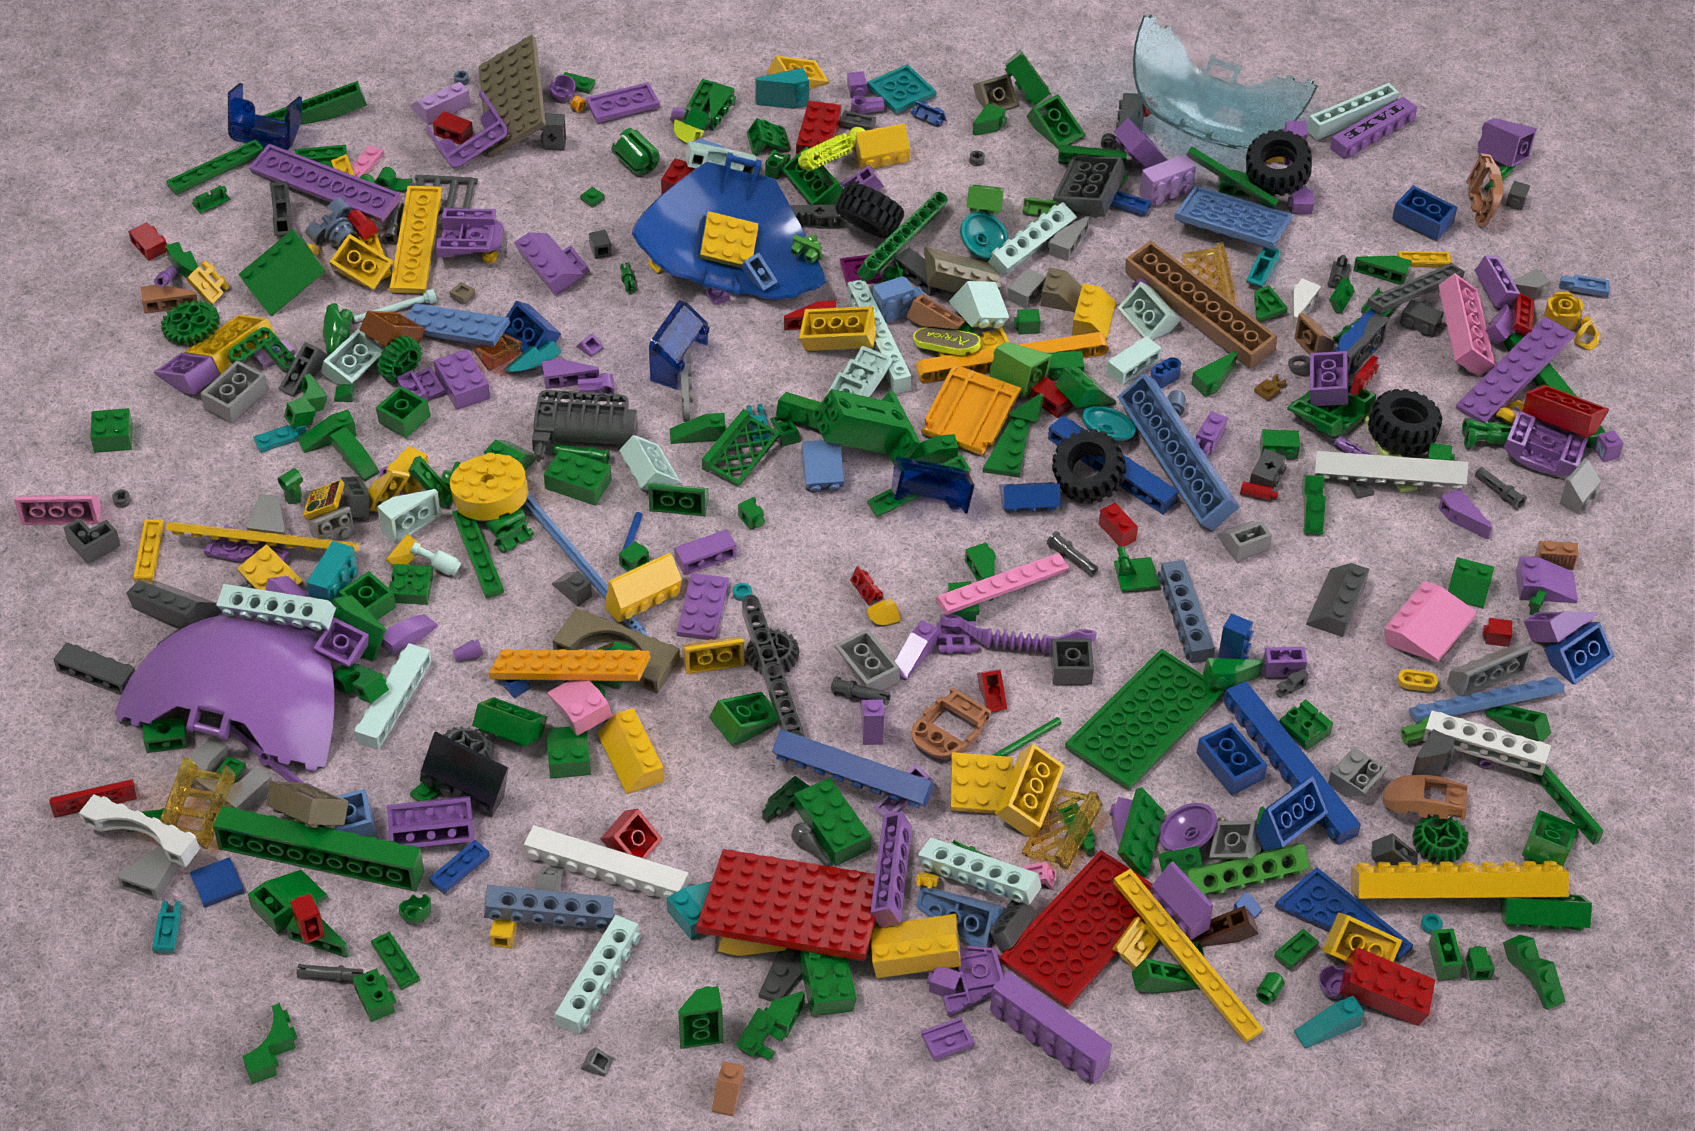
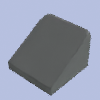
[581,1047,613,1077]

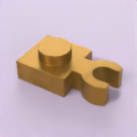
[1254,374,1286,401]

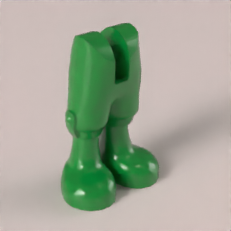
[1462,418,1512,449]

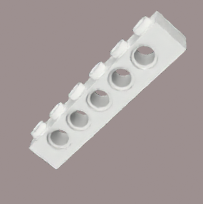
[1423,710,1551,776]

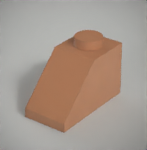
[712,1061,744,1116]

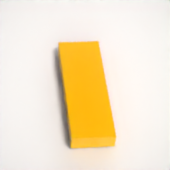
[1397,251,1452,268]

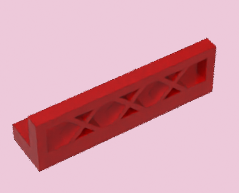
[49,779,137,818]

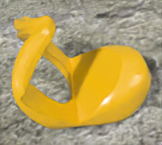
[1573,316,1600,350]
[1496,400,1524,425]

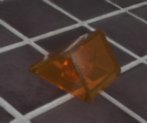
[474,333,523,372]

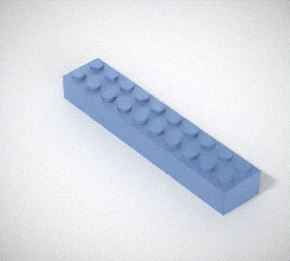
[1117,373,1240,531]

